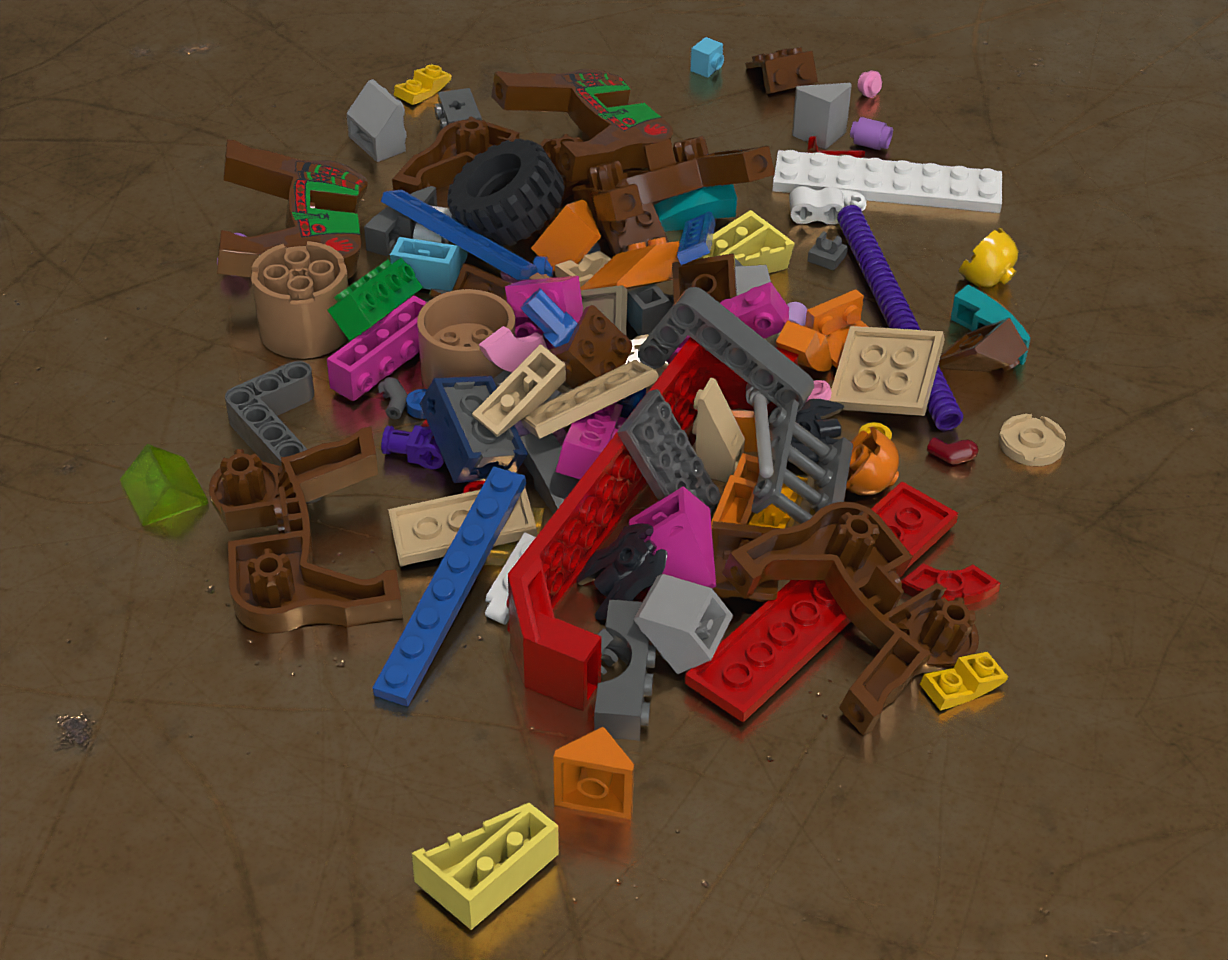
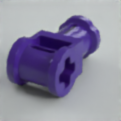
[381,425,444,469]

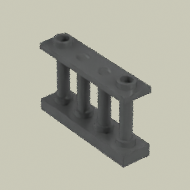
[751,399,853,524]

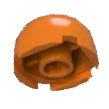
[846,427,899,496]

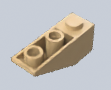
[692,378,745,483]

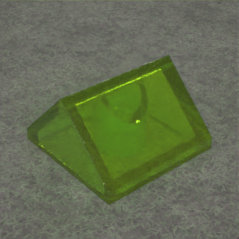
[120,444,209,526]

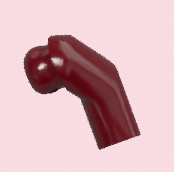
[927,437,979,465]

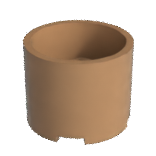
[251,241,348,359]
[417,289,516,389]

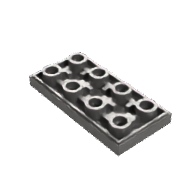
[617,389,721,514]

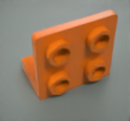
[805,289,869,368]

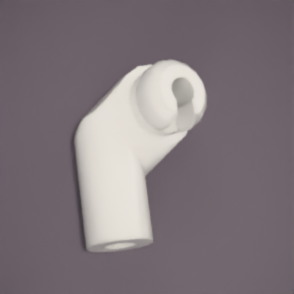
[840,189,867,211]

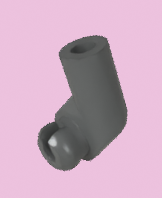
[378,377,408,419]

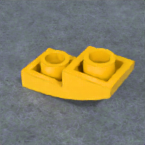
[394,65,452,105]
[920,652,1008,710]

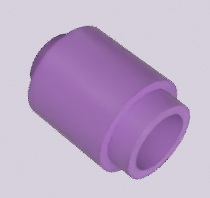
[850,117,893,150]

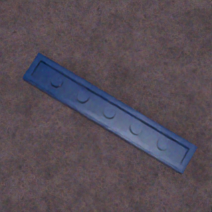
[381,190,538,280]
[677,211,716,265]

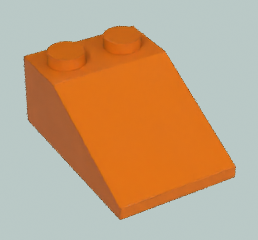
[580,237,679,290]

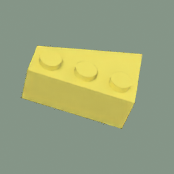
[697,210,795,274]
[412,803,559,930]

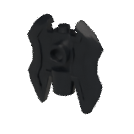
[768,399,852,464]
[576,523,668,621]

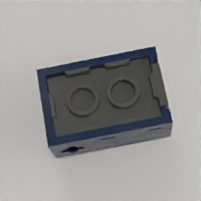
[420,376,528,483]

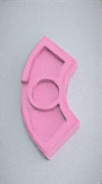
[479,326,547,372]

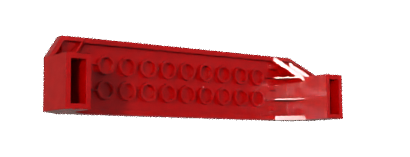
[506,337,799,711]

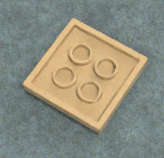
[829,326,945,416]

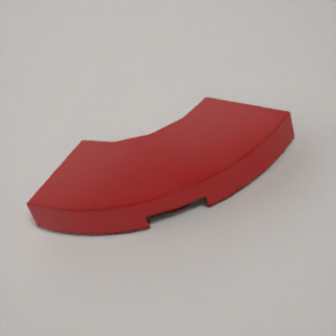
[901,563,1001,605]

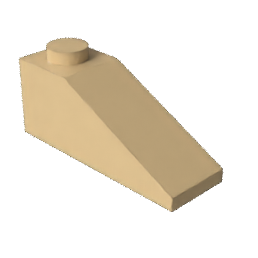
[472,344,566,437]

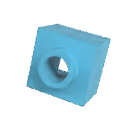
[690,37,724,78]

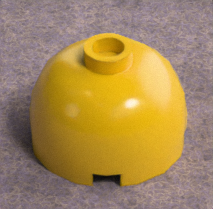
[959,228,1018,288]

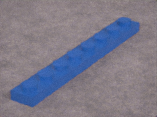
[372,466,526,707]

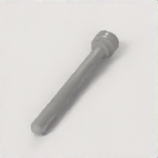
[745,383,774,478]

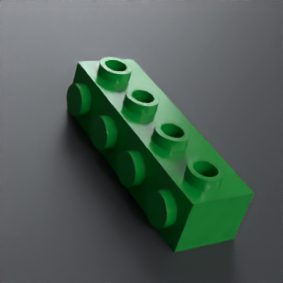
[327,257,423,341]

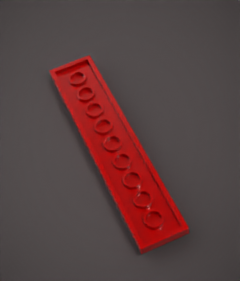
[685,481,959,722]

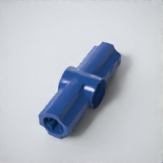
[520,288,578,347]

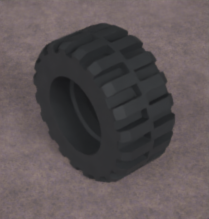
[447,139,564,247]

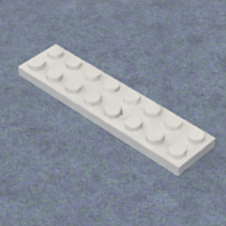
[773,150,1002,213]

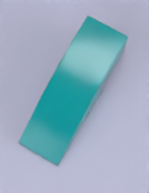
[654,184,737,231]
[950,285,1030,365]

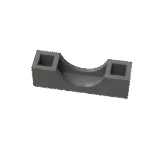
[627,258,743,336]
[594,599,656,741]

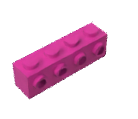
[667,282,789,364]
[327,296,427,401]
[555,402,626,479]

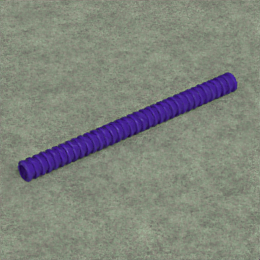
[837,205,963,431]

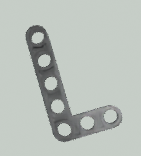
[638,287,814,412]
[225,361,323,503]

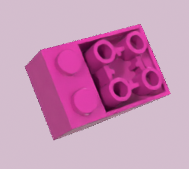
[505,276,583,350]
[629,486,716,592]

